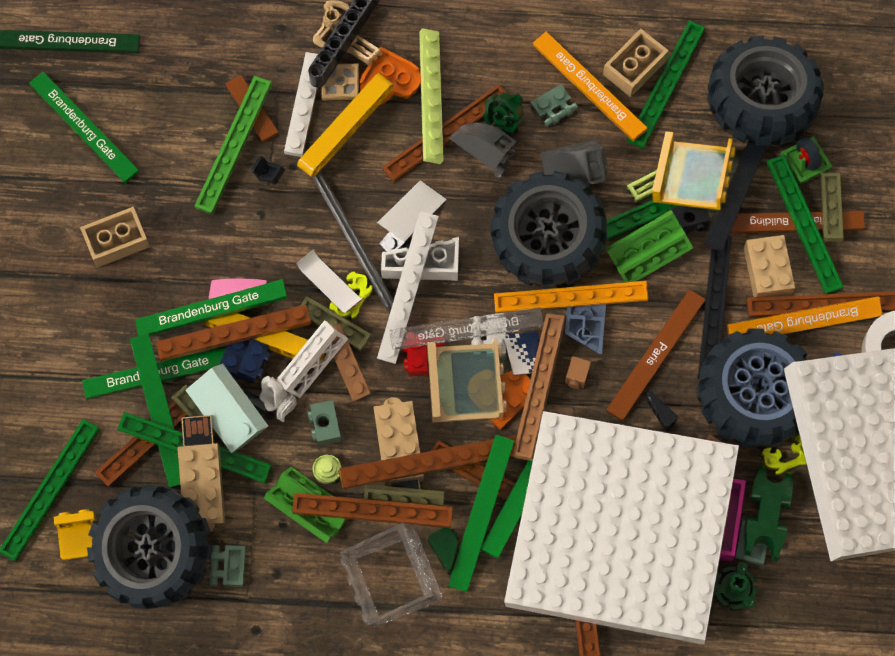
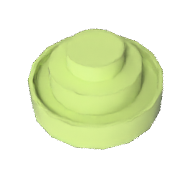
[313,455,341,484]

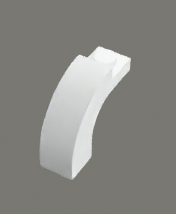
[862,311,895,353]

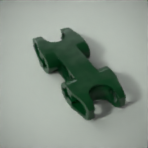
[743,466,793,562]

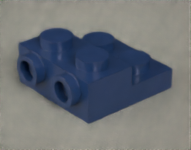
[219,339,270,384]

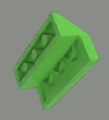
[605,210,693,283]
[264,466,348,543]

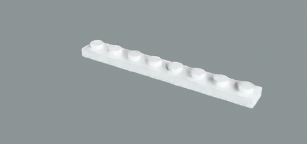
[377,211,439,364]

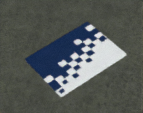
[503,332,540,375]

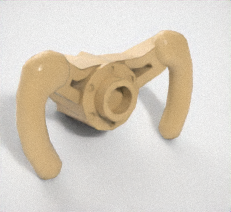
[313,0,350,48]

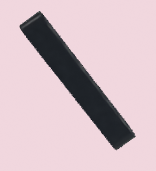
[308,0,379,88]
[704,140,766,252]

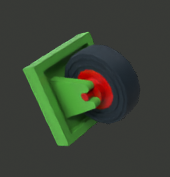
[781,136,832,185]

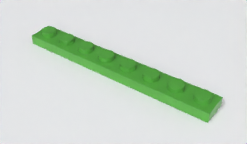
[195,76,272,215]

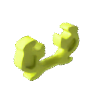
[330,272,373,320]
[761,435,807,476]

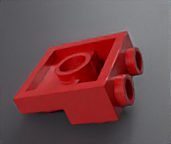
[403,334,445,377]

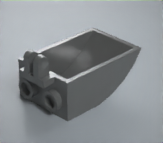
[449,123,517,178]
[541,140,608,185]

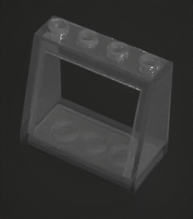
[340,522,444,627]

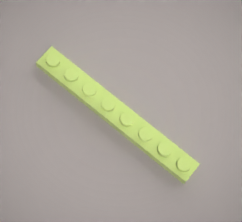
[419,28,443,164]

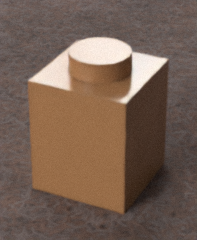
[565,356,591,389]

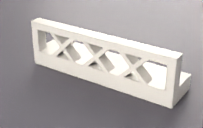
[276,320,348,398]

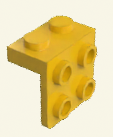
[54,509,97,560]

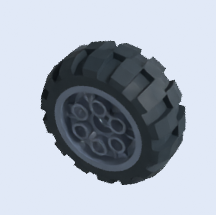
[697,328,808,449]

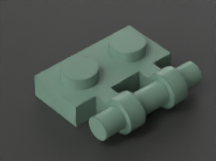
[530,84,578,127]
[208,545,246,587]

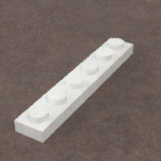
[284,52,319,157]

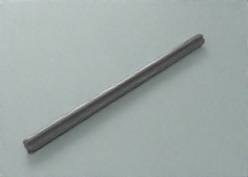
[302,154,394,310]

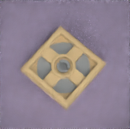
[322,64,359,101]

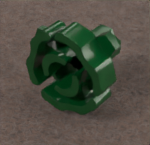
[483,92,524,133]
[713,562,757,611]

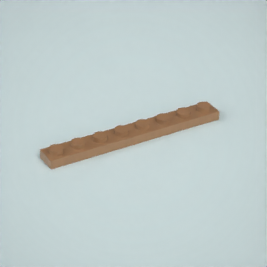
[513,314,566,461]

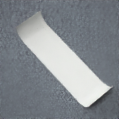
[297,249,364,313]

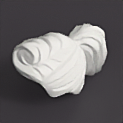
[259,376,297,422]

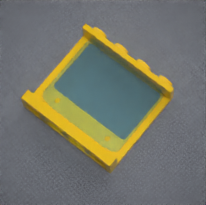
[652,132,736,210]

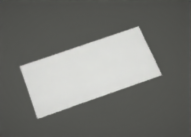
[377,181,447,242]

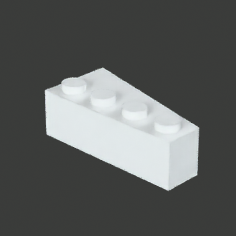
[381,237,459,281]

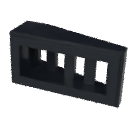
[645,391,678,432]

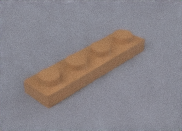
[332,324,372,402]

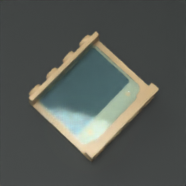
[427,338,507,423]

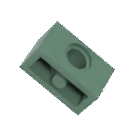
[308,400,341,447]

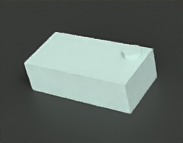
[186,363,268,453]

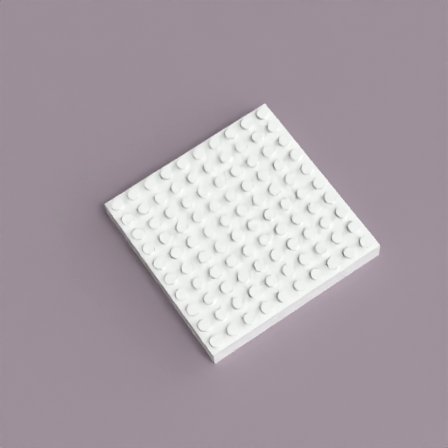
[784,348,895,561]
[504,411,739,645]

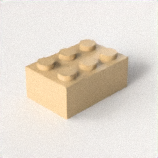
[603,28,669,97]
[80,207,150,268]
[744,235,795,297]

